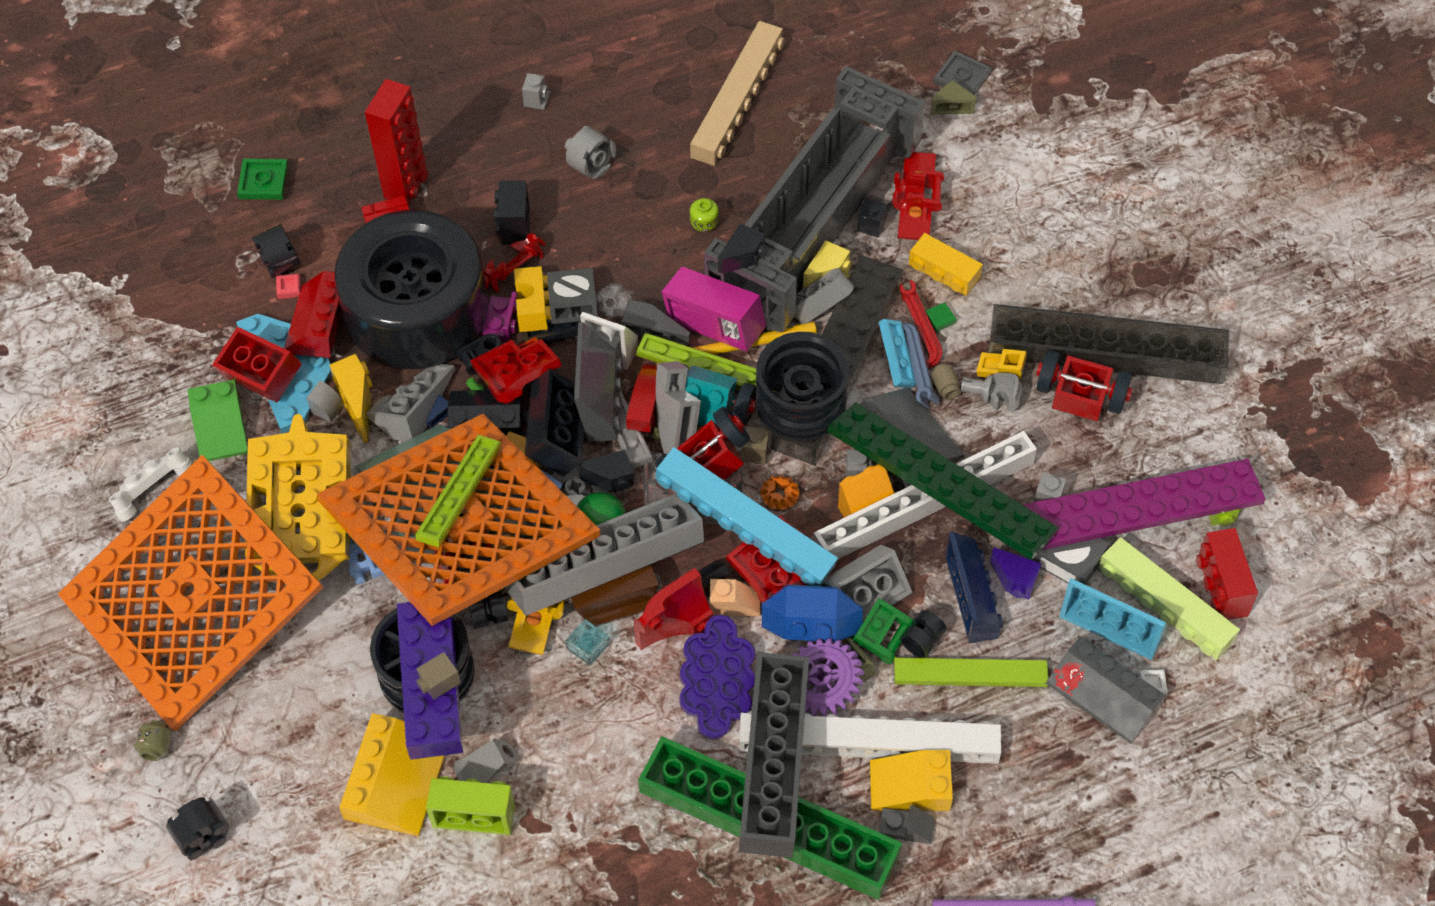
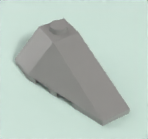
[366,364,455,441]

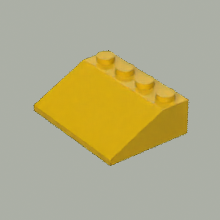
[339,713,445,836]

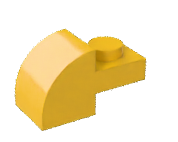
[976,349,1027,380]

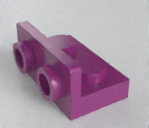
[482,291,518,342]

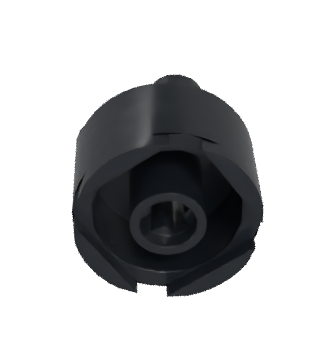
[252,224,301,278]
[166,797,229,860]

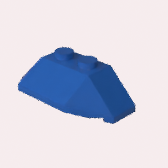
[762,585,863,642]

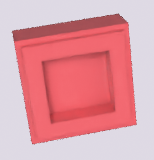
[276,274,301,299]

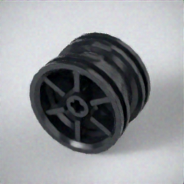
[756,331,849,442]
[370,608,475,713]

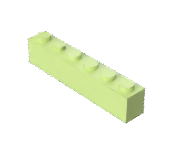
[1098,537,1240,660]

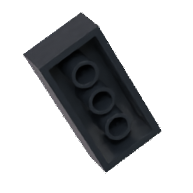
[525,368,584,477]

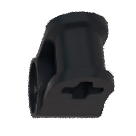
[456,334,501,375]

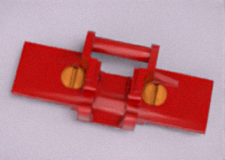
[892,152,945,240]

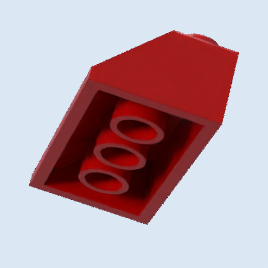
[284,271,342,358]

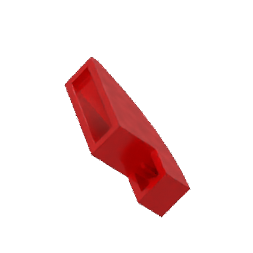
[626,363,657,432]

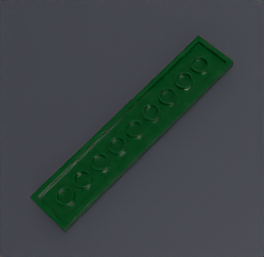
[827,402,1059,560]

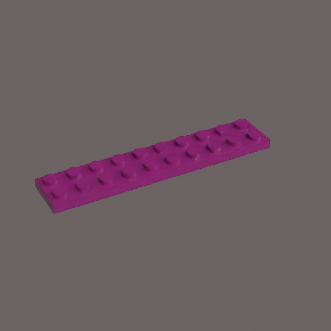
[1023,458,1266,550]

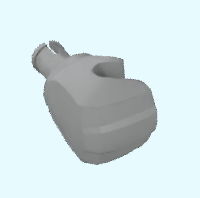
[961,373,1023,412]

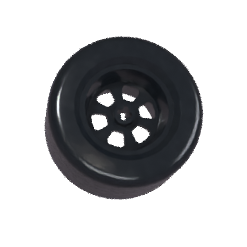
[334,209,488,369]

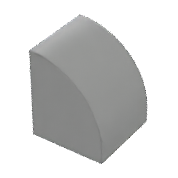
[307,381,344,422]

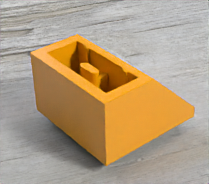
[838,465,894,518]

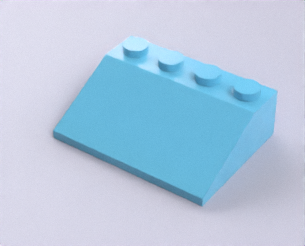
[1059,578,1168,661]

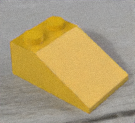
[329,354,373,444]
[870,750,952,811]

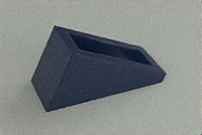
[427,394,449,429]

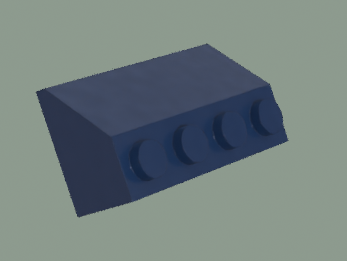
[945,532,1003,644]

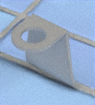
[454,739,518,783]

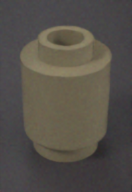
[931,364,961,400]

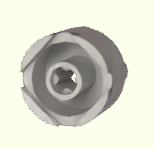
[565,126,616,179]

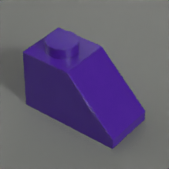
[990,547,1041,600]

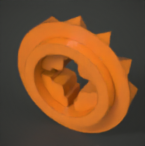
[760,474,799,510]

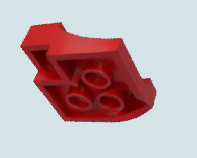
[470,337,562,403]
[726,514,808,602]
[634,568,714,650]

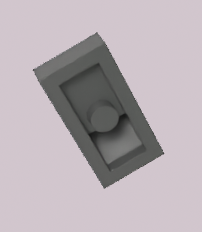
[879,805,935,844]

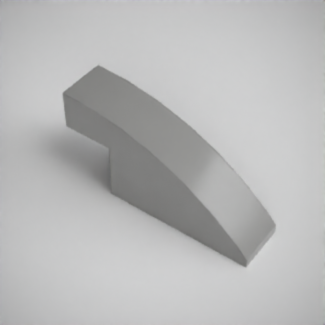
[656,361,701,454]

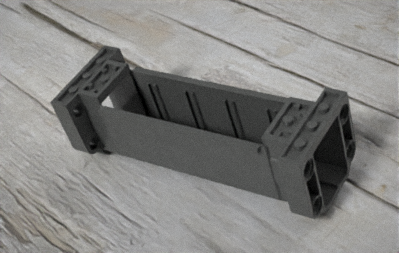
[704,66,925,332]

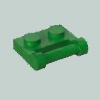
[853,598,913,664]

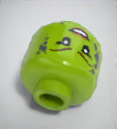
[690,198,719,232]

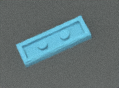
[879,319,916,388]

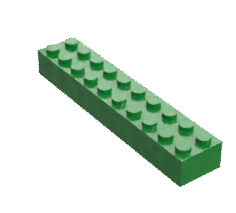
[638,736,902,900]

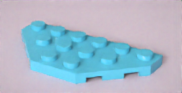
[236,314,332,433]

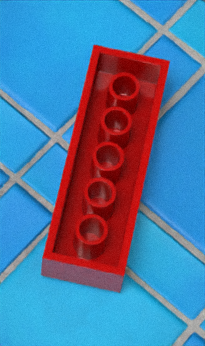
[365,79,428,205]

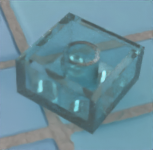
[565,619,610,666]

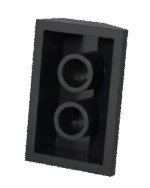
[448,390,522,436]

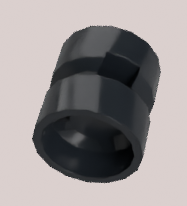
[469,590,509,630]
[900,610,947,658]

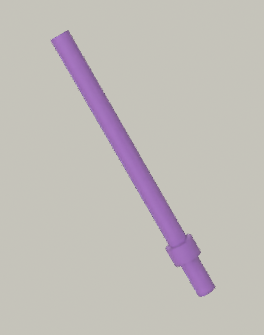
[932,896,1096,906]

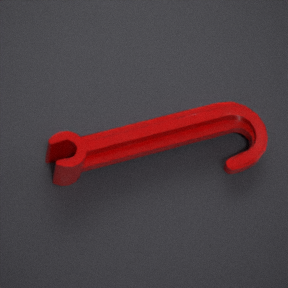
[899,280,943,369]

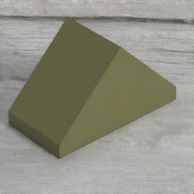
[930,80,976,115]

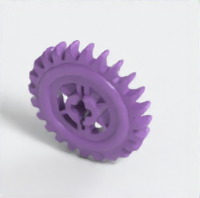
[791,638,864,717]

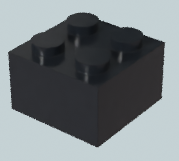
[494,180,530,245]

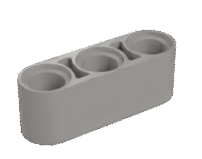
[795,268,854,324]

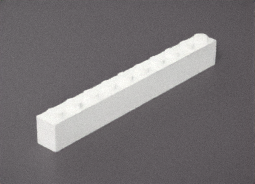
[813,431,1037,559]
[739,711,1001,764]

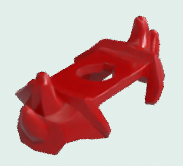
[484,233,546,292]

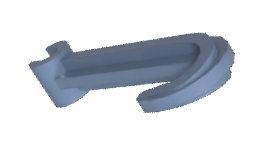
[902,323,939,409]

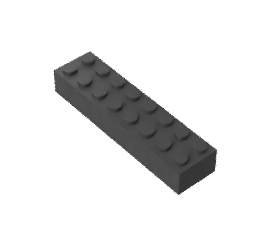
[738,652,809,858]

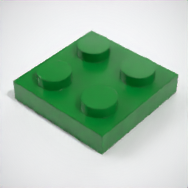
[237,159,288,200]

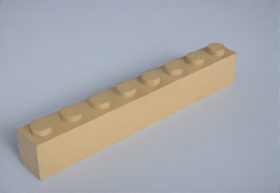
[690,21,785,166]

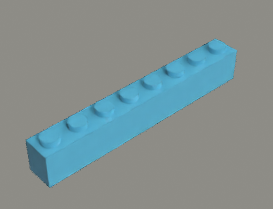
[655,447,838,586]

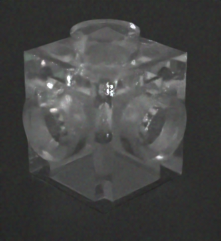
[596,283,634,318]

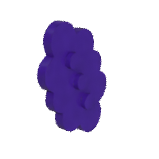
[679,615,755,740]

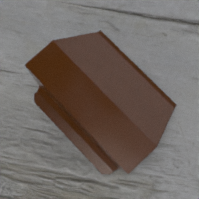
[571,565,658,628]

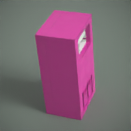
[662,267,766,352]

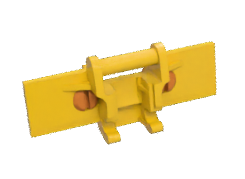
[507,598,564,655]

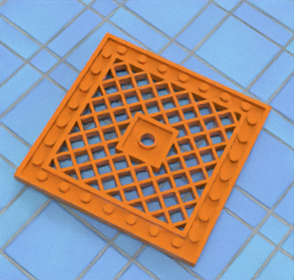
[317,414,600,626]
[58,455,324,731]

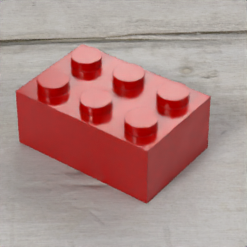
[212,326,302,403]
[1196,528,1258,620]

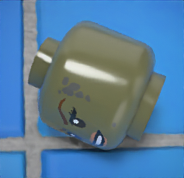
[135,720,172,761]

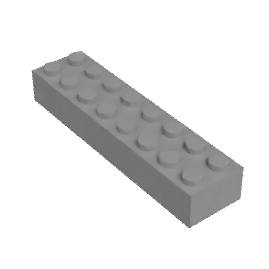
[504,493,704,616]

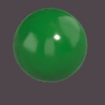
[577,492,627,525]

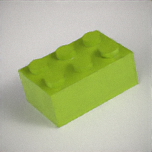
[426,776,515,835]

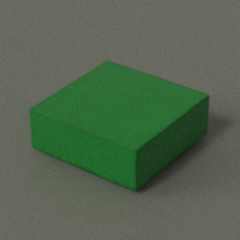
[925,302,956,332]

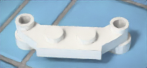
[109,447,193,522]

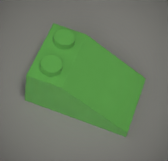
[187,379,248,461]

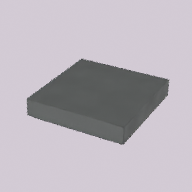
[933,50,992,95]

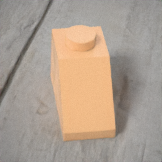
[710,579,760,616]

